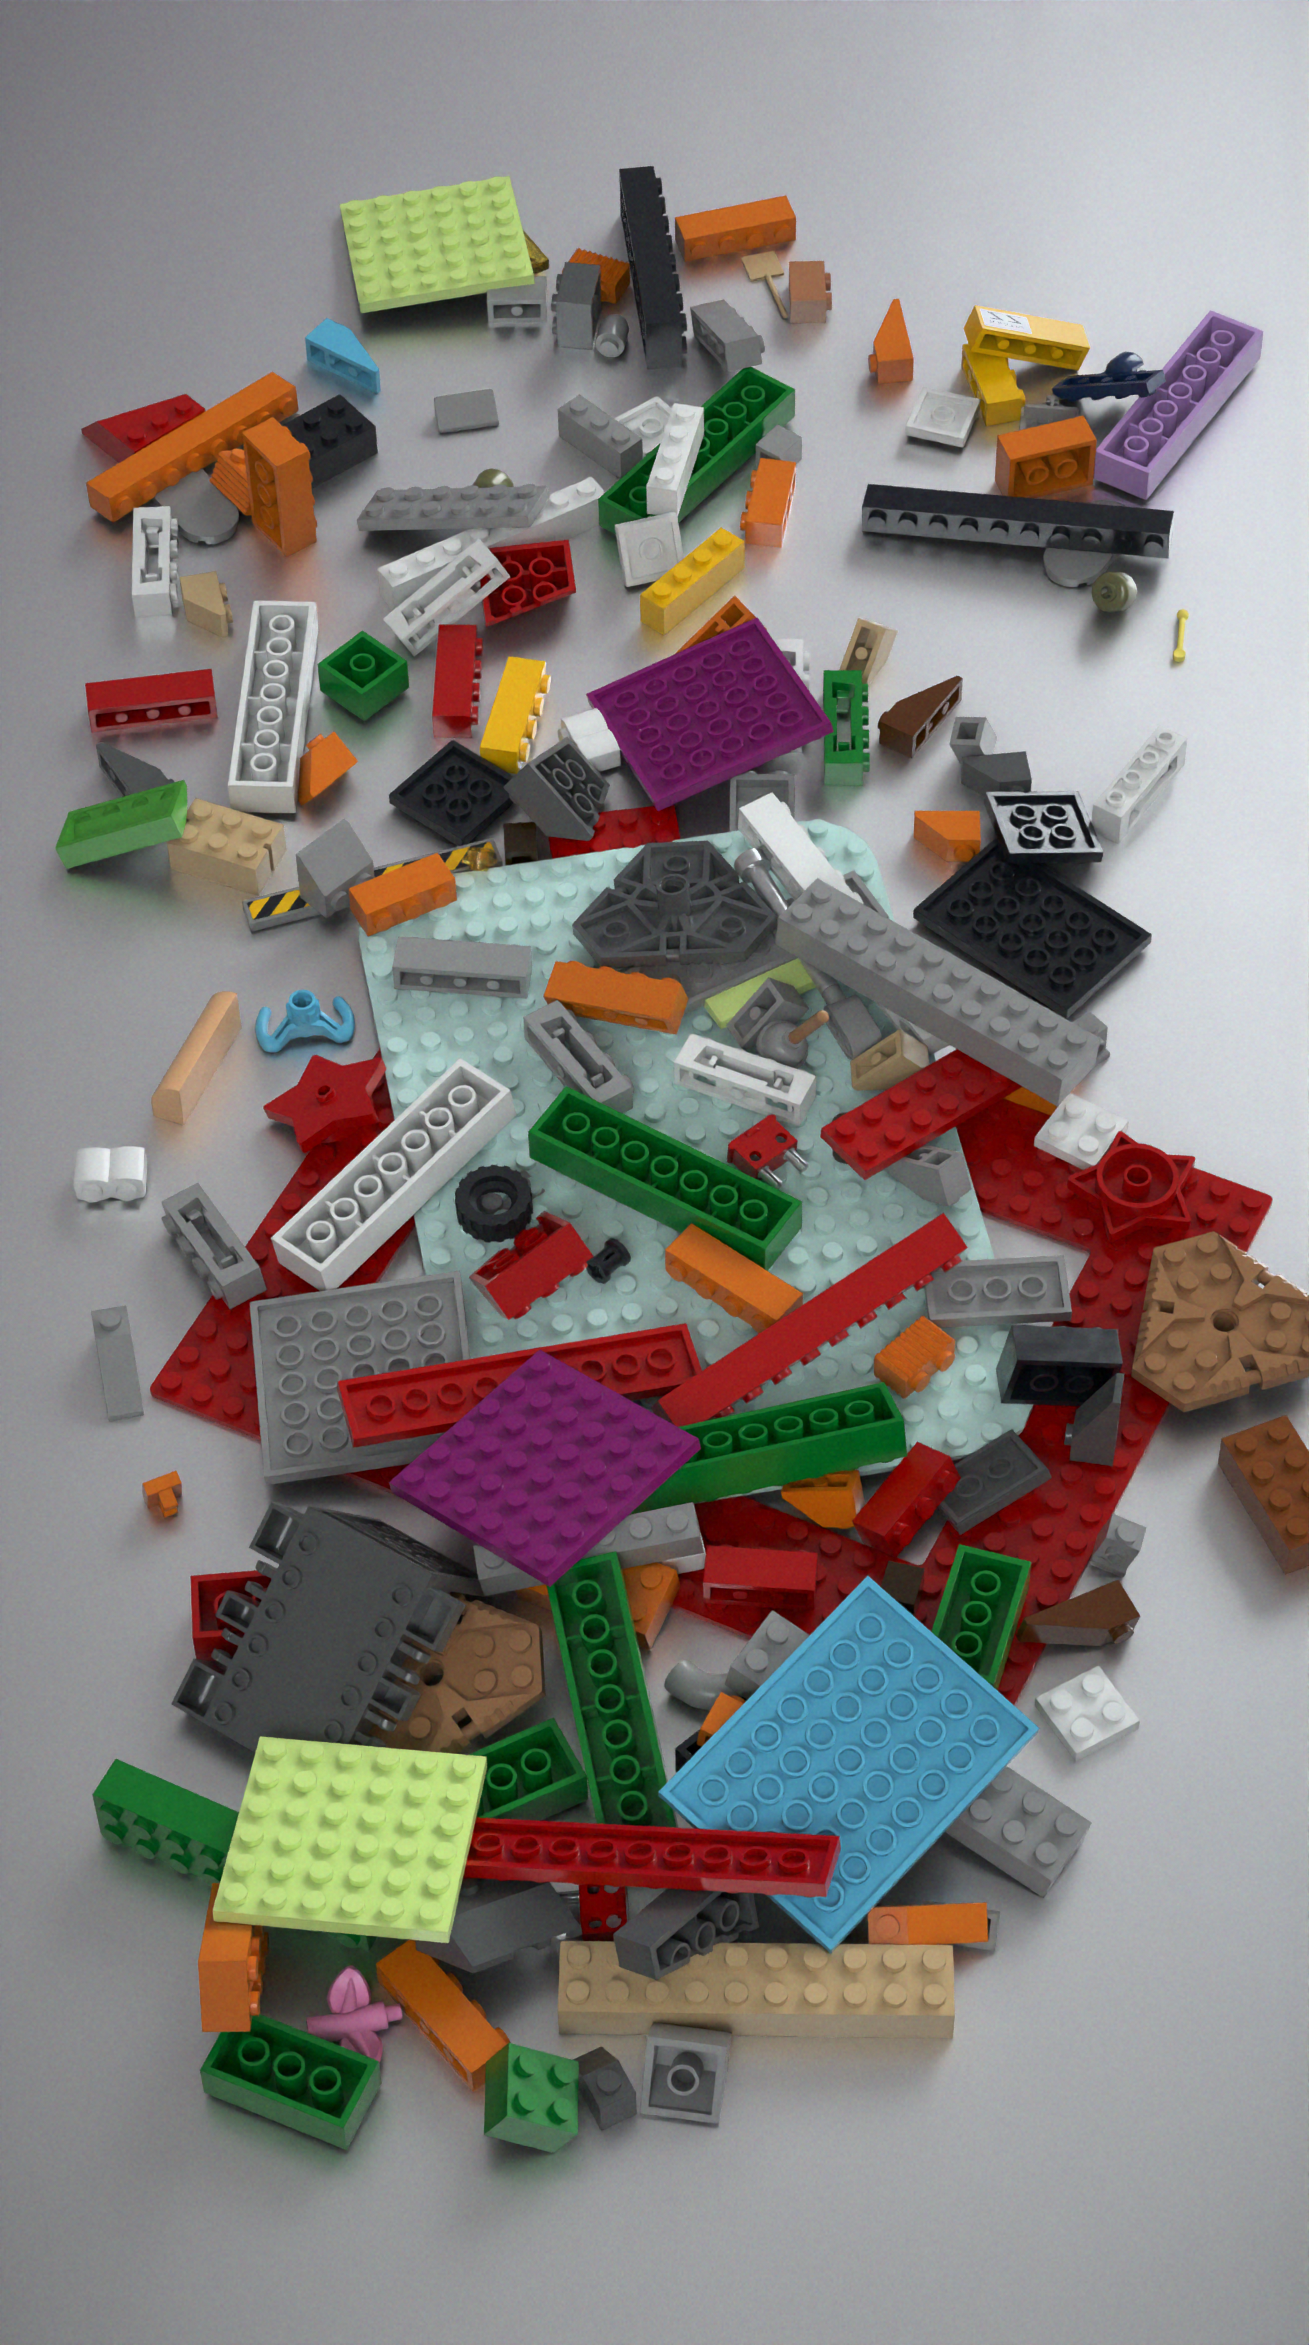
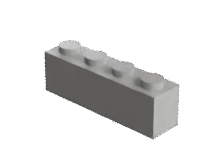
[690,299,765,372]
[392,937,532,999]

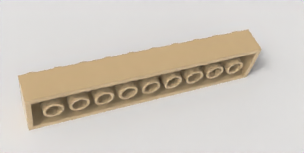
[558,1941,955,2038]

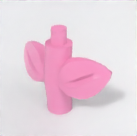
[306,1965,403,2063]

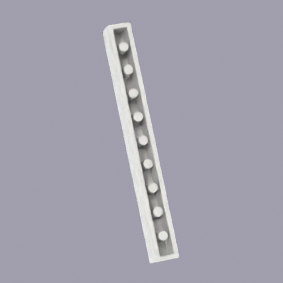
[738,792,949,1055]

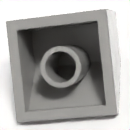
[295,819,375,918]
[640,2022,731,2124]

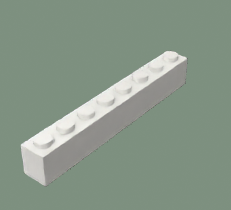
[377,477,605,611]

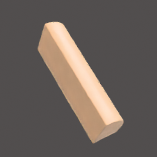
[151,991,242,1125]

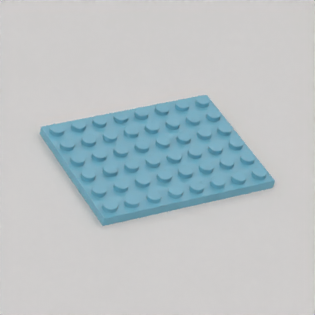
[658,1576,1040,1954]

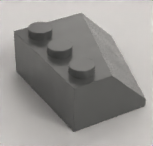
[503,737,610,841]
[415,1878,582,1973]

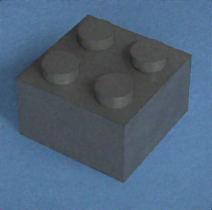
[551,262,602,350]

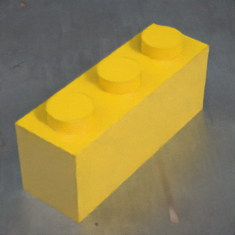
[961,344,1025,426]

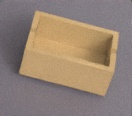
[167,798,287,896]

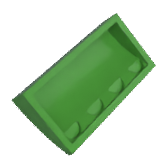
[55,780,187,869]

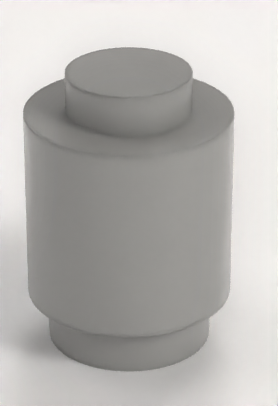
[595,314,629,357]

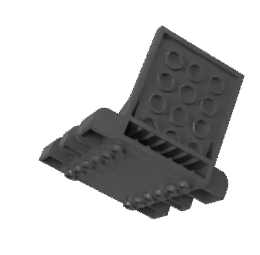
[171,1502,495,1752]

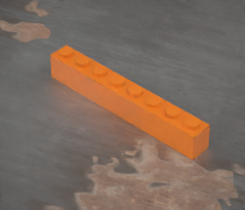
[86,372,299,522]

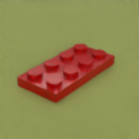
[548,805,681,859]

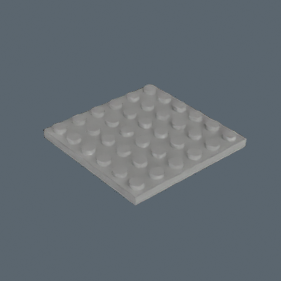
[250,1271,471,1485]

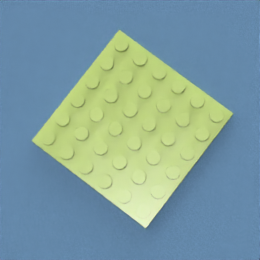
[339,176,535,313]
[213,1736,487,1943]

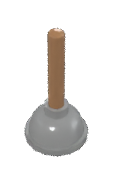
[756,1010,829,1069]

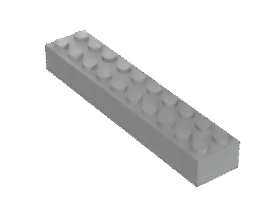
[776,878,1100,1107]
[725,1610,1092,1898]

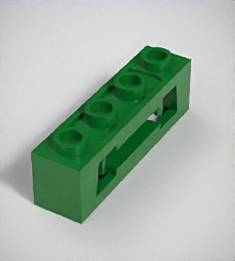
[823,670,870,786]

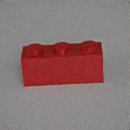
[852,1442,961,1558]
[703,1545,818,1611]

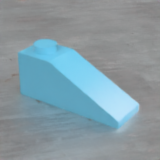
[305,318,381,394]

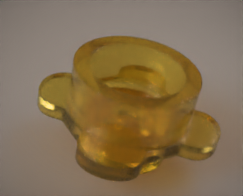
[462,847,498,871]

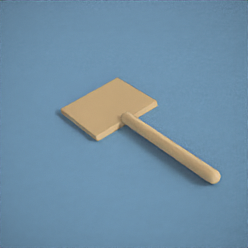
[741,251,788,319]

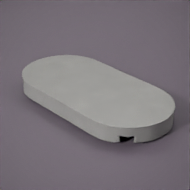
[151,468,239,544]
[1043,500,1127,587]

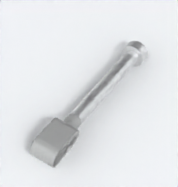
[734,848,883,1060]

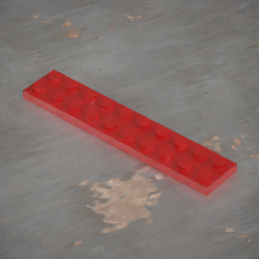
[337,1323,702,1448]
[463,1817,841,1898]

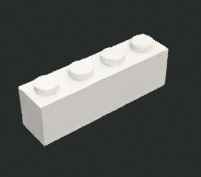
[646,403,704,517]

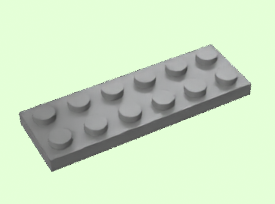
[357,484,549,531]

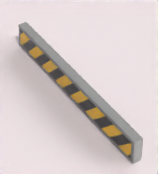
[242,838,503,932]

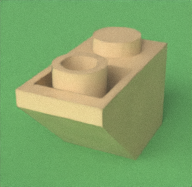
[179,571,233,637]

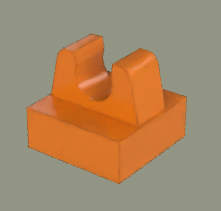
[142,1471,182,1518]

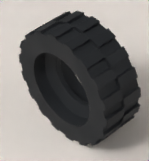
[455,1165,533,1243]

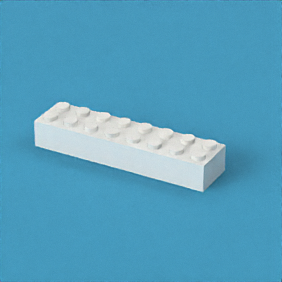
[228,601,319,813]
[271,1058,516,1291]

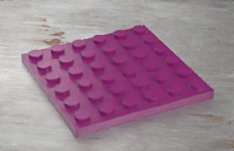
[586,617,834,811]
[389,1350,701,1587]

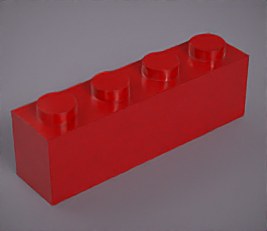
[432,624,483,738]
[85,669,218,733]

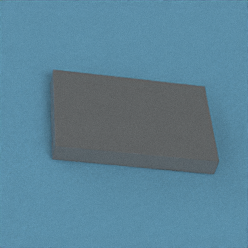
[937,1429,1052,1535]

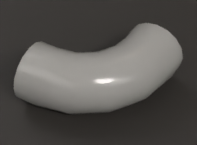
[664,1660,743,1710]

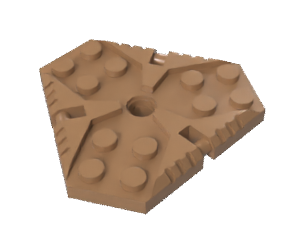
[1131,1231,1309,1412]
[363,1592,546,1755]

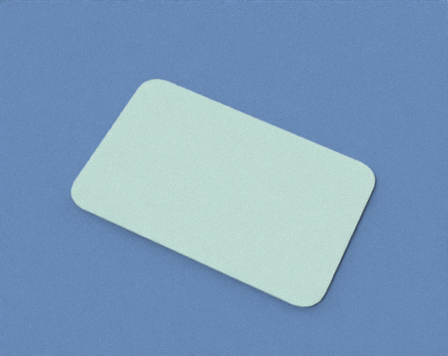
[358,819,1033,1504]

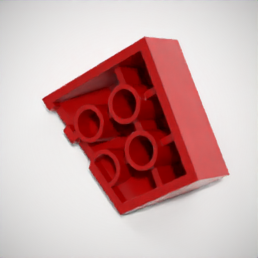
[81,394,205,463]
[479,540,576,627]
[469,1211,594,1320]

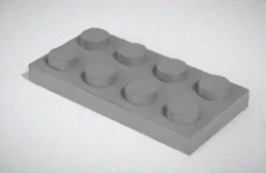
[924,1255,1072,1328]

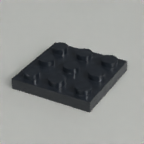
[389,740,514,846]
[984,791,1104,864]

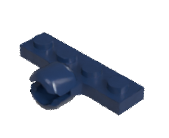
[1052,351,1166,402]

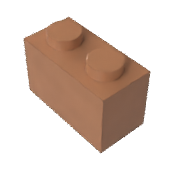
[789,261,832,323]

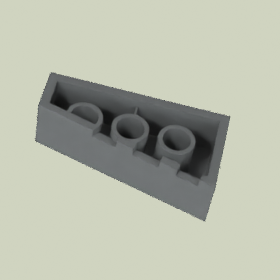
[613,1888,759,1980]

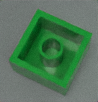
[317,630,409,721]
[484,2043,579,2153]

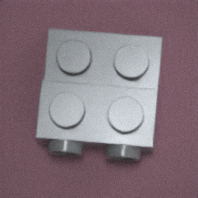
[729,770,795,832]

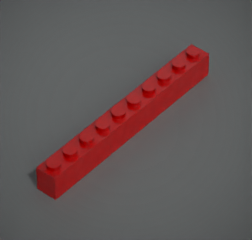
[651,1213,968,1427]

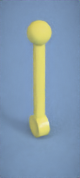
[1173,609,1189,662]

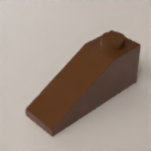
[878,676,963,759]
[1016,1580,1140,1646]

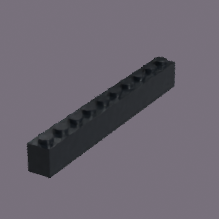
[862,484,1174,559]

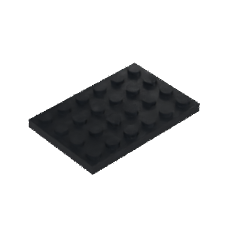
[913,837,1152,1019]

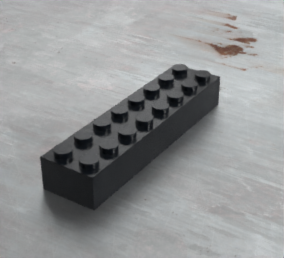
[619,166,687,370]

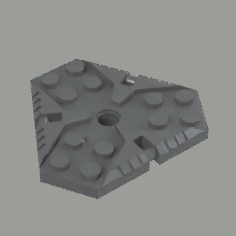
[572,840,777,968]

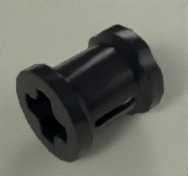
[586,1238,631,1284]

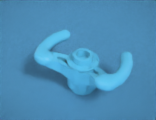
[255,990,355,1053]

